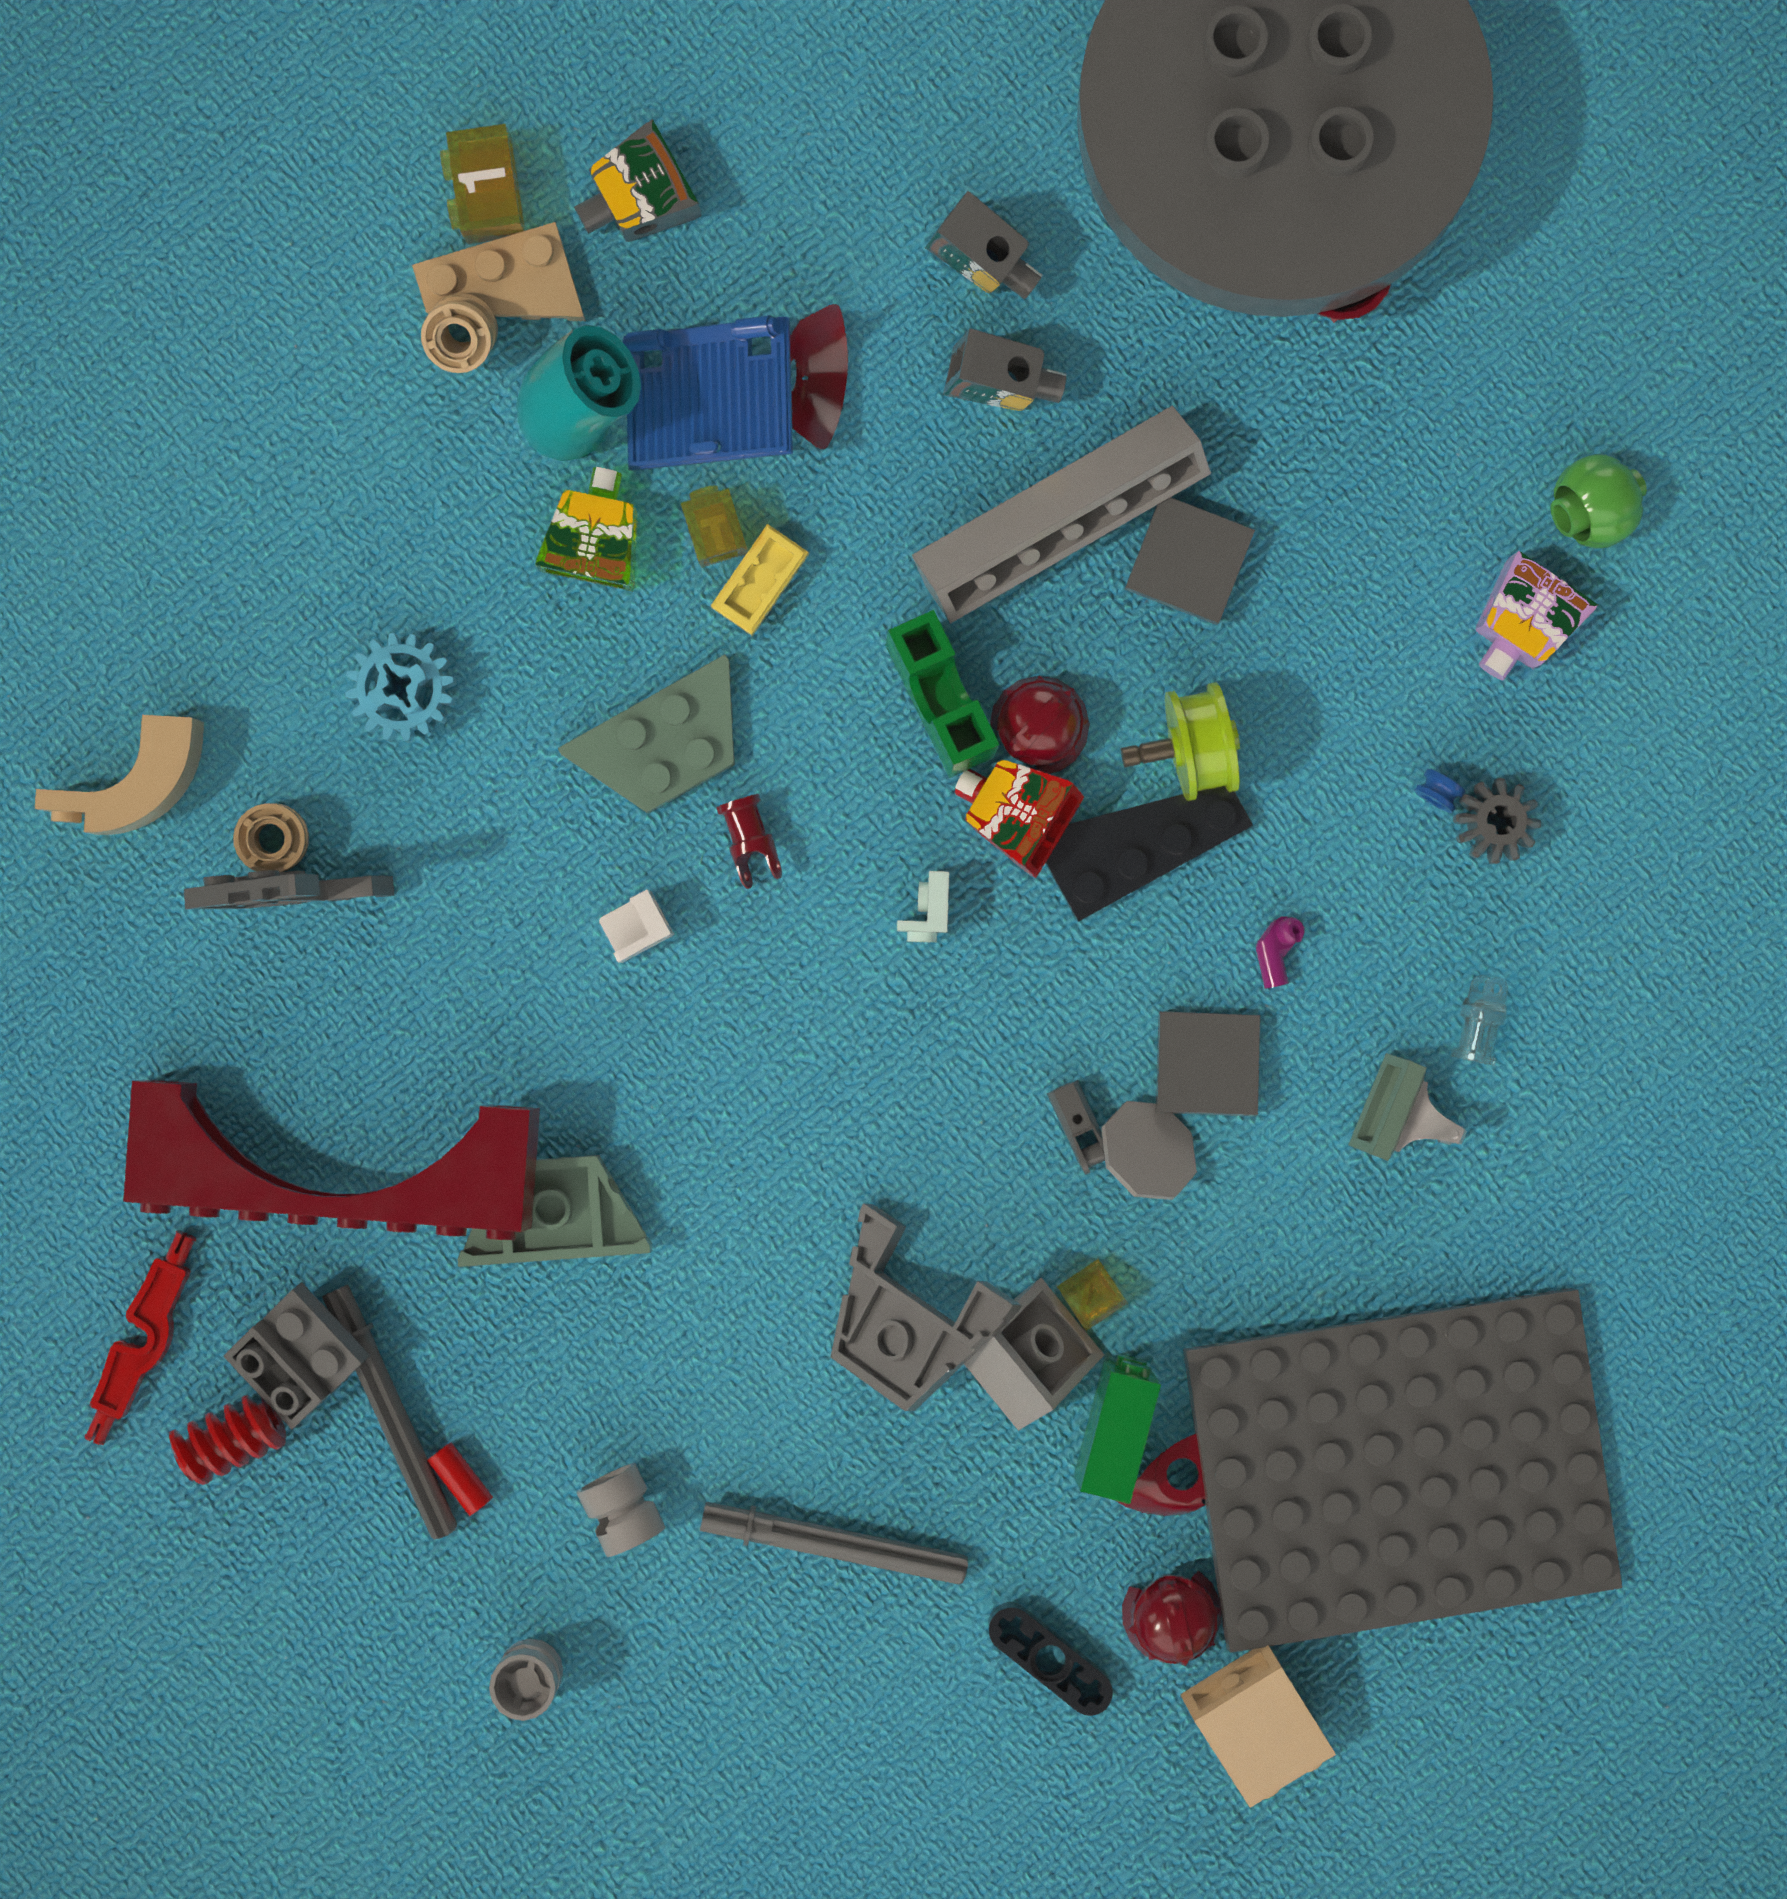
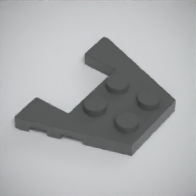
[184,870,395,909]
[830,1203,1022,1411]

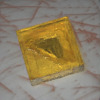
[1057,1259,1128,1331]

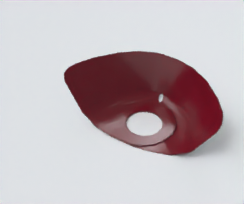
[790,304,848,449]
[1117,1433,1206,1516]

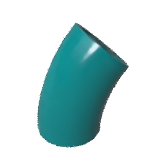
[516,325,641,461]

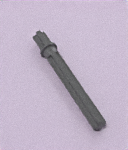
[322,1284,457,1540]
[700,1501,968,1584]

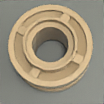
[421,293,498,373]
[233,803,309,872]

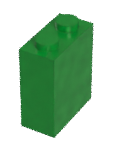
[1074,1354,1161,1504]

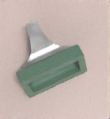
[1348,1053,1467,1161]

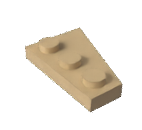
[412,222,586,321]

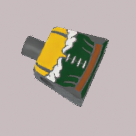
[574,119,702,242]
[925,191,1043,300]
[943,328,1066,411]

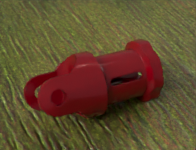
[716,794,782,889]

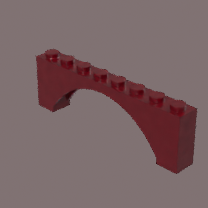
[123,1080,540,1240]

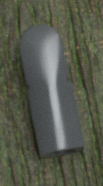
[1047,1080,1105,1175]

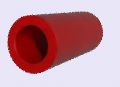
[427,1442,493,1516]

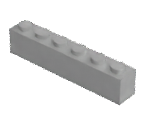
[912,405,1211,623]

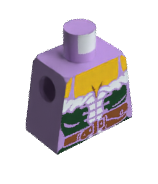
[1475,551,1598,680]

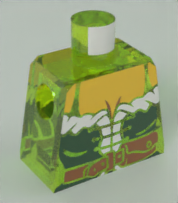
[535,467,637,592]

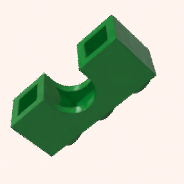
[885,610,1000,778]

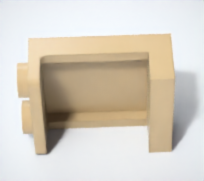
[1180,1645,1336,1808]

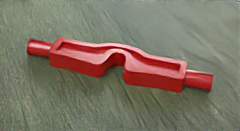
[84,1230,197,1445]

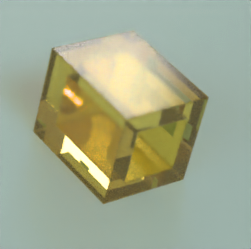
[681,485,748,568]

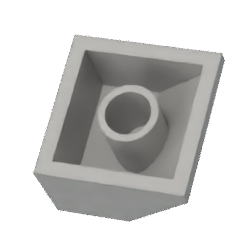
[964,1278,1104,1431]

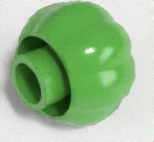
[1550,454,1647,549]

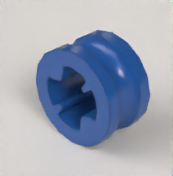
[1414,769,1466,814]

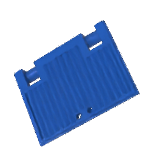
[623,315,793,471]

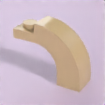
[35,715,204,835]

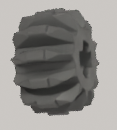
[1453,778,1541,864]

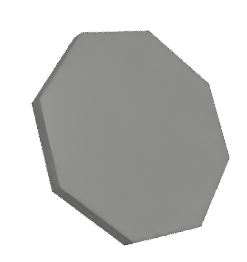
[1101,1101,1197,1200]

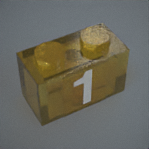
[440,124,525,244]

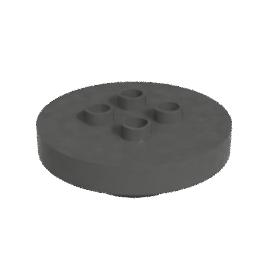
[1077,0,1493,317]

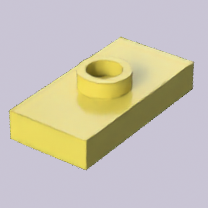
[711,524,809,636]

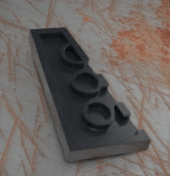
[1045,786,1253,922]

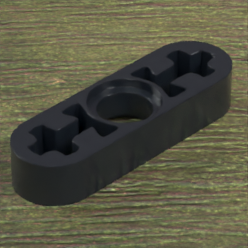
[988,1602,1113,1716]

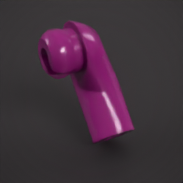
[1256,916,1305,989]

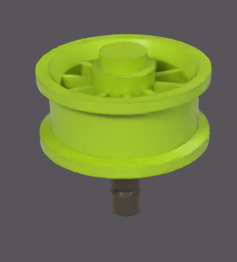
[1120,682,1240,801]

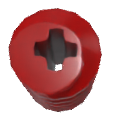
[169,1394,286,1485]

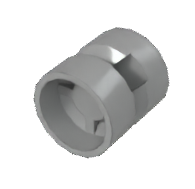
[576,1463,665,1557]
[489,1639,563,1721]

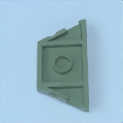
[558,655,735,814]
[457,1155,652,1267]

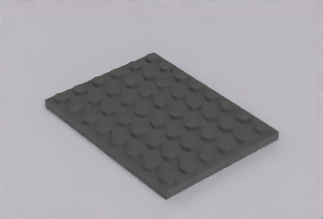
[1183,1288,1622,1653]

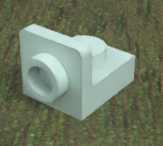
[897,871,949,943]

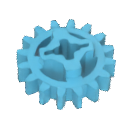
[345,633,457,743]

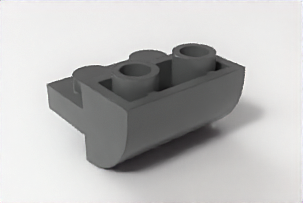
[223,1282,370,1430]

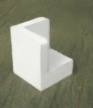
[599,890,675,963]

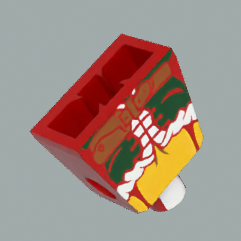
[955,760,1084,878]

